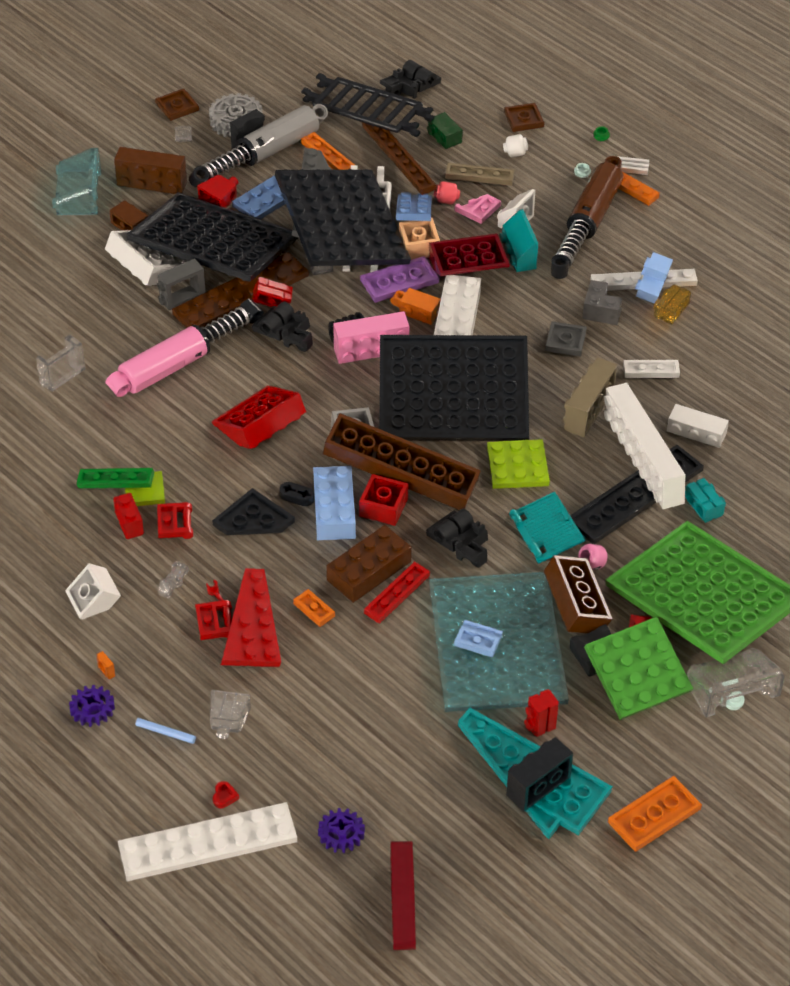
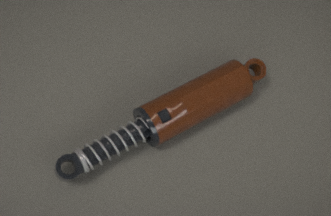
[551,156,624,279]

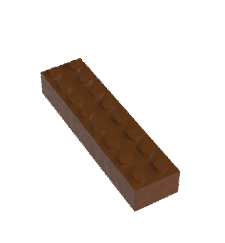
[323,413,481,510]

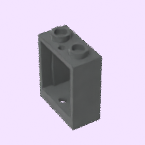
[157,259,205,310]

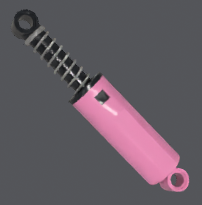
[106,299,264,397]

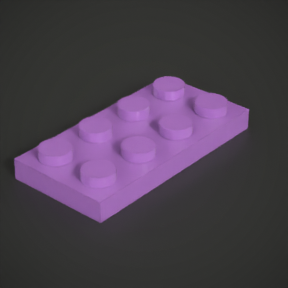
[360,256,439,303]

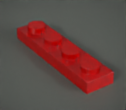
[364,561,430,624]

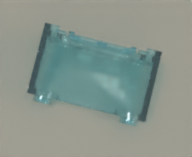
[52,148,101,215]

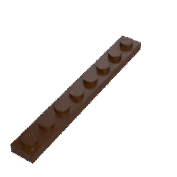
[362,118,437,195]

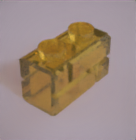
[653,284,691,325]

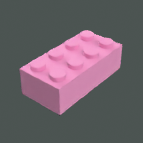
[334,311,410,364]

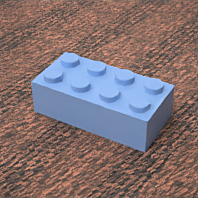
[313,466,356,540]

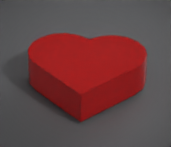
[213,781,239,809]

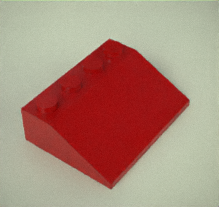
[212,385,306,449]

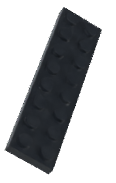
[567,445,704,544]

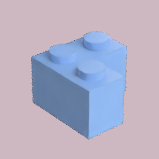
[635,252,673,304]

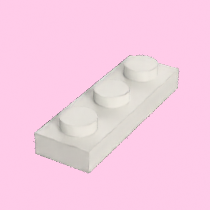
[623,360,680,378]

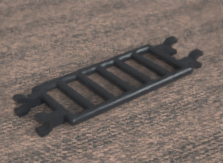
[301,73,434,137]

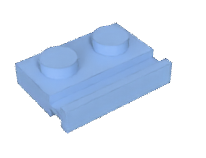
[454,620,503,657]

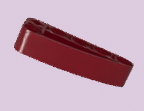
[390,841,416,951]

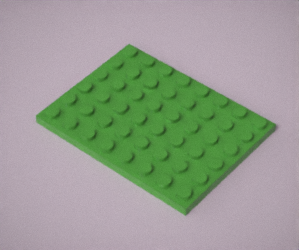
[605,521,790,664]

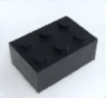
[506,737,573,812]

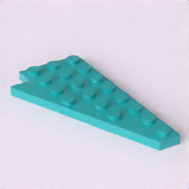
[458,707,613,839]

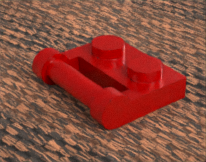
[157,502,193,539]
[195,600,232,640]

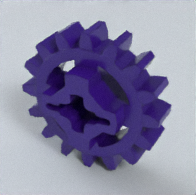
[69,685,115,727]
[318,808,365,853]

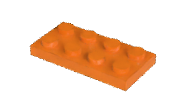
[608,776,702,852]

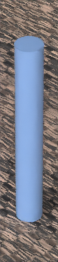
[135,718,196,744]

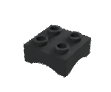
[230,109,265,151]
[569,624,611,677]

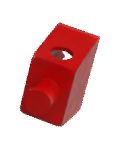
[197,175,239,208]

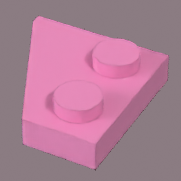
[455,194,501,224]

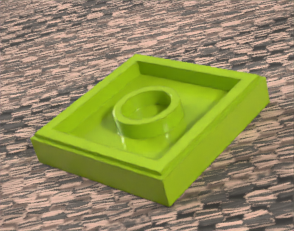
[125,471,165,506]

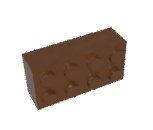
[114,147,187,194]
[326,525,412,603]
[544,555,612,633]

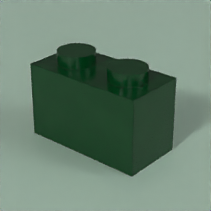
[427,112,463,149]

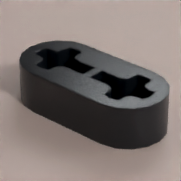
[279,482,314,506]

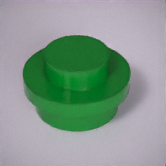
[593,126,610,141]

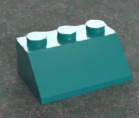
[500,209,538,272]

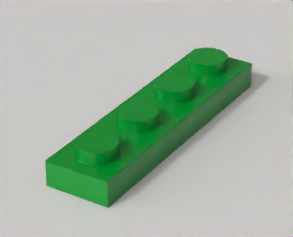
[76,468,155,489]

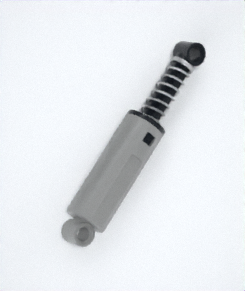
[189,104,328,187]

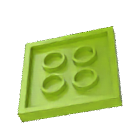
[487,439,550,489]

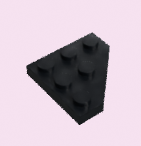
[212,488,295,535]

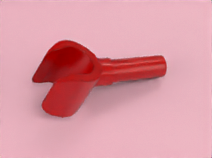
[206,580,224,601]

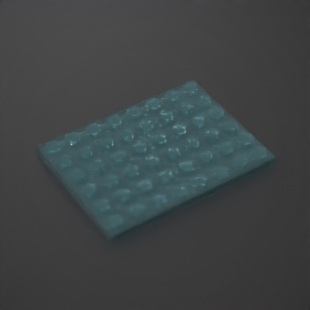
[429,572,569,712]

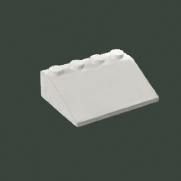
[105,230,188,286]

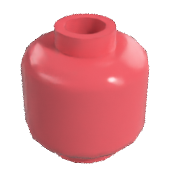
[434,181,460,205]

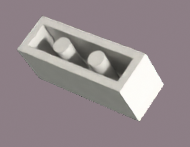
[667,404,729,448]

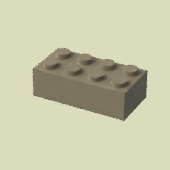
[563,357,617,438]

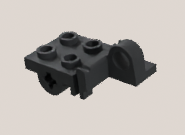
[380,60,441,99]
[252,302,313,352]
[426,508,488,568]

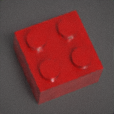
[359,474,408,526]

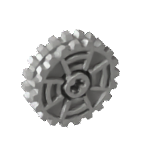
[209,93,262,138]

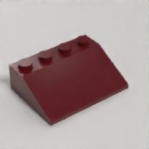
[429,233,510,276]

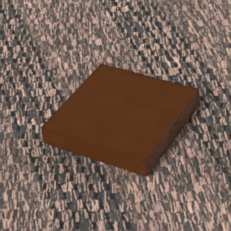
[155,88,199,121]
[504,103,544,132]

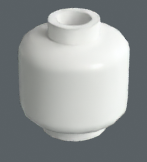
[503,134,528,157]

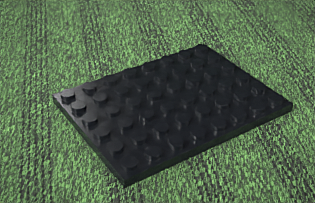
[275,169,411,266]
[127,192,299,282]
[379,335,529,441]

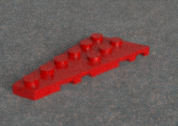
[220,568,281,667]

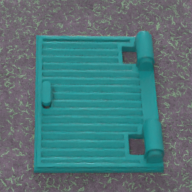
[509,491,585,564]

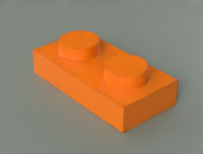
[293,589,335,627]

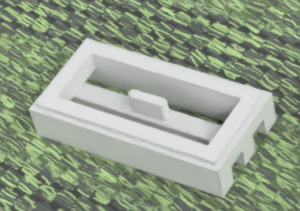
[617,156,649,175]

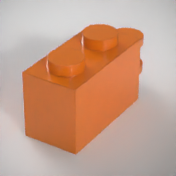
[390,288,441,325]

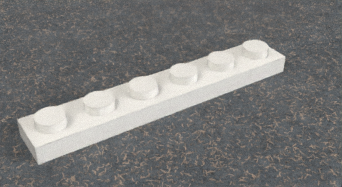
[590,269,698,291]

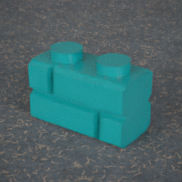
[685,478,726,523]

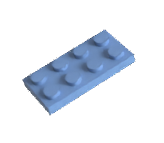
[232,175,286,219]
[396,192,432,221]

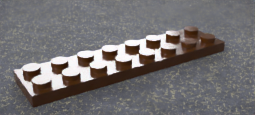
[172,252,309,328]

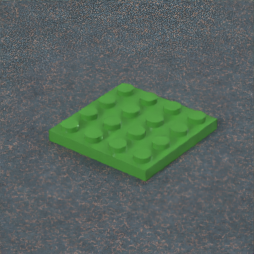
[584,617,693,720]

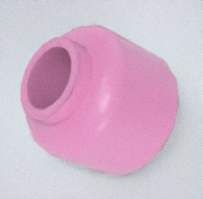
[578,544,608,570]

